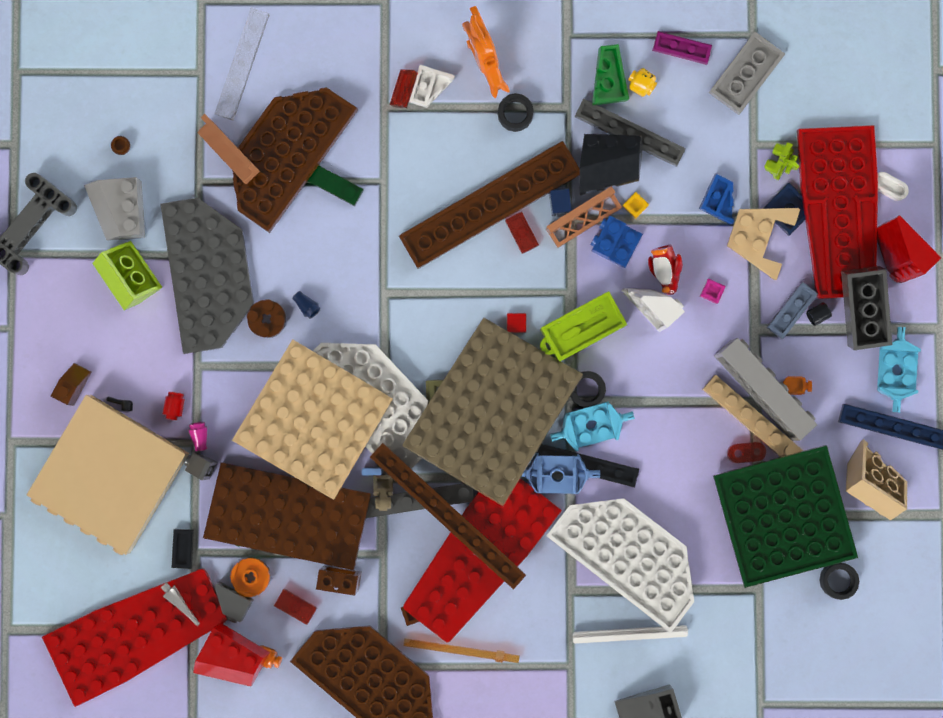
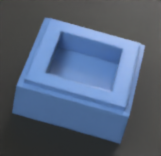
[362,467,383,476]

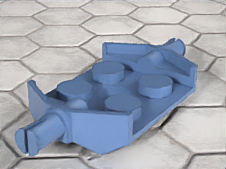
[521,453,600,494]

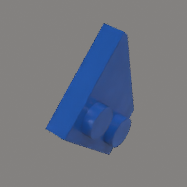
[699,174,734,225]

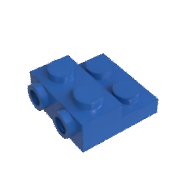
[590,216,643,268]

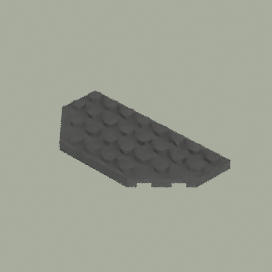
[160,198,254,354]

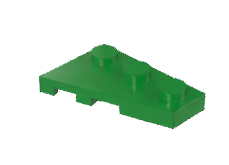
[592,44,629,105]

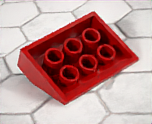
[877,215,941,283]

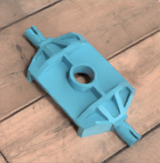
[877,327,921,413]
[550,402,635,451]

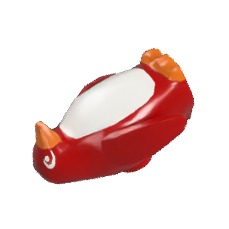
[648,244,683,295]

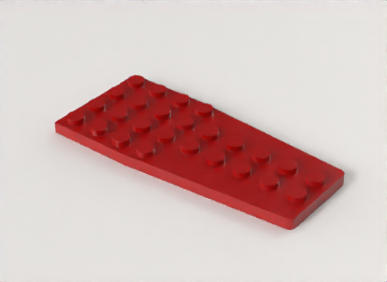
[797,125,878,299]
[403,478,562,642]
[42,568,228,707]

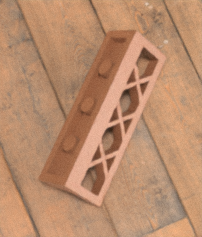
[197,114,260,184]
[546,186,622,248]

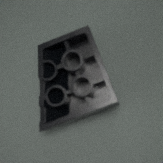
[580,134,643,196]

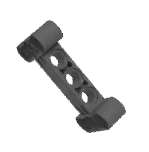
[0,173,77,275]

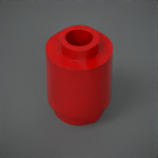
[162,392,185,420]

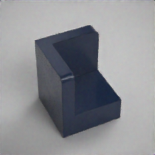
[549,189,572,216]

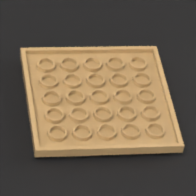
[232,339,393,500]

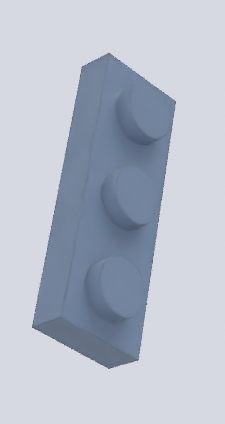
[767,282,818,339]

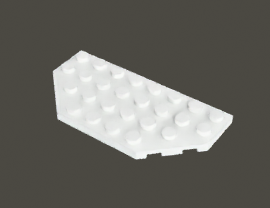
[313,343,428,469]
[546,498,694,633]

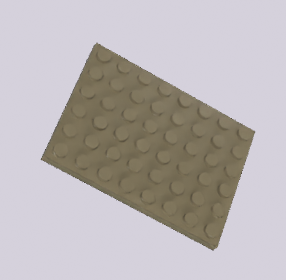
[402,318,583,506]

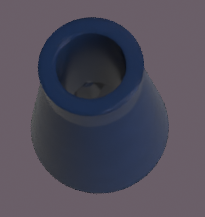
[292,291,320,319]

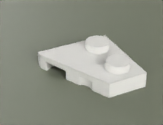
[409,65,455,108]

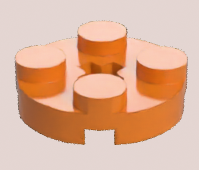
[230,557,270,597]

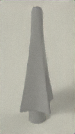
[161,582,200,626]

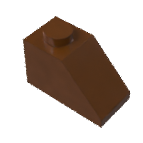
[51,363,92,406]

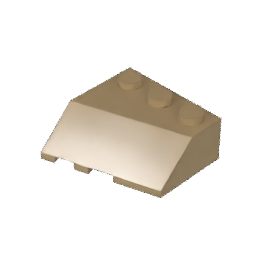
[846,439,907,520]

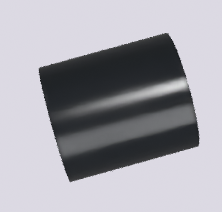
[806,302,832,326]

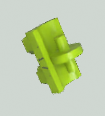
[764,142,799,181]

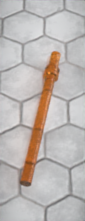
[404,638,520,663]

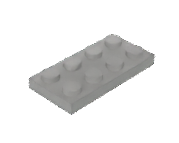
[709,32,785,115]

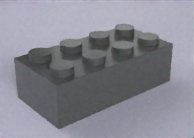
[841,266,892,350]

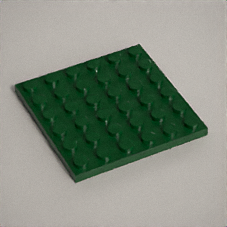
[713,445,858,588]

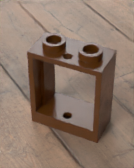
[316,566,362,596]

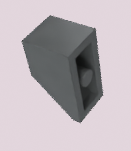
[185,452,217,480]
[215,582,254,623]

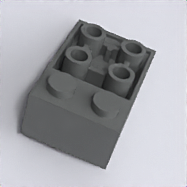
[614,684,682,718]

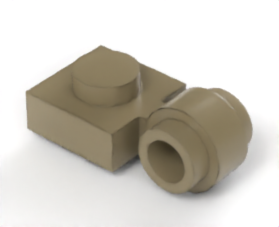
[373,475,393,511]

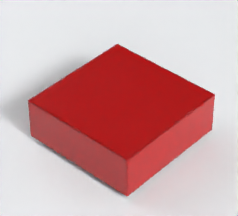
[507,313,526,333]

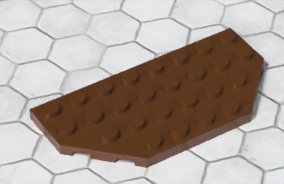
[232,87,358,233]
[290,625,433,718]

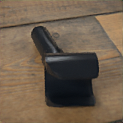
[107,396,133,411]

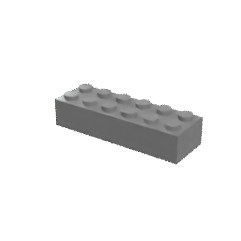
[714,338,817,441]

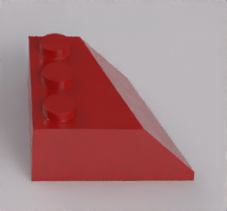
[193,623,270,687]

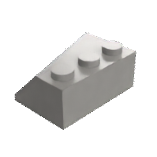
[84,177,145,241]

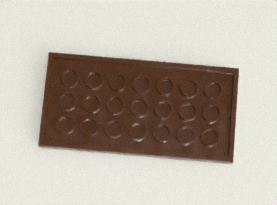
[203,463,371,570]

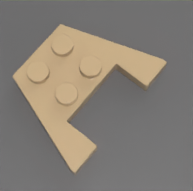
[727,208,800,280]

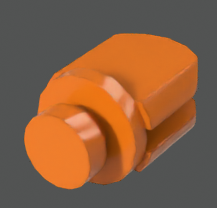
[783,376,812,395]
[260,645,282,668]

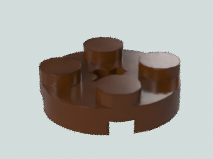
[247,299,286,338]

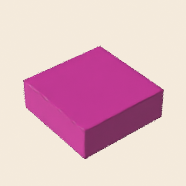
[700,278,726,304]

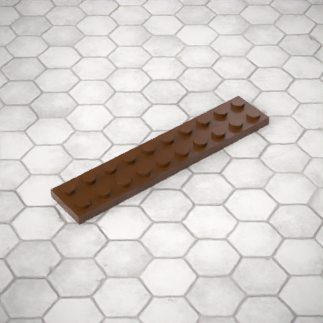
[399,141,580,269]

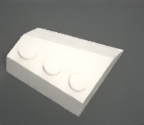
[621,288,685,332]

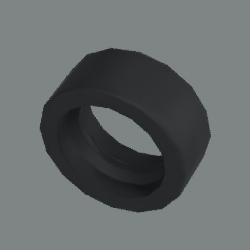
[497,93,534,132]
[570,371,606,408]
[819,563,860,600]

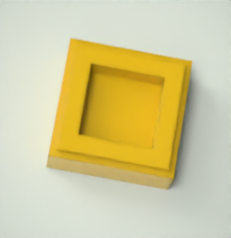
[622,192,649,219]

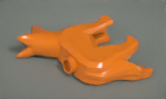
[462,6,510,98]

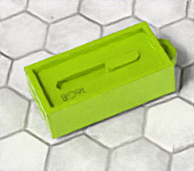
[540,291,627,362]

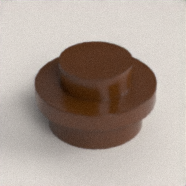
[111,136,131,155]

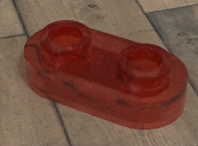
[727,442,766,463]

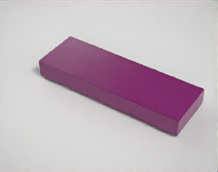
[652,31,712,65]

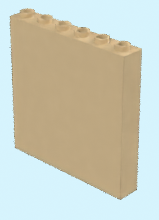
[27,395,190,555]

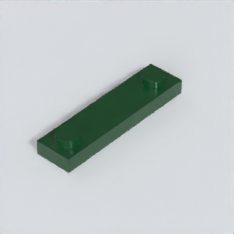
[307,166,364,207]

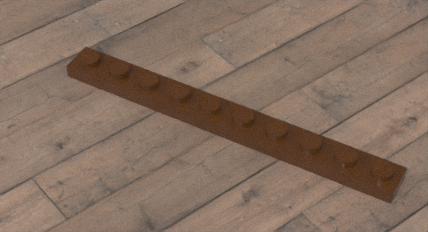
[370,443,526,590]

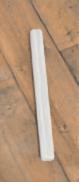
[572,625,688,644]

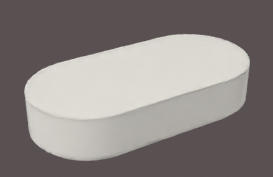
[878,172,909,201]

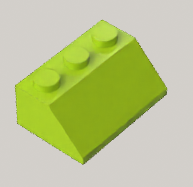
[92,241,162,310]

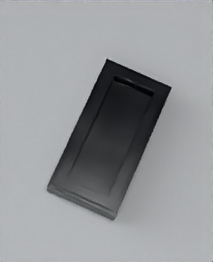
[171,529,194,569]

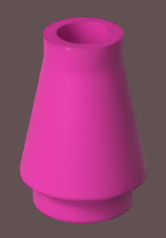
[188,422,207,451]

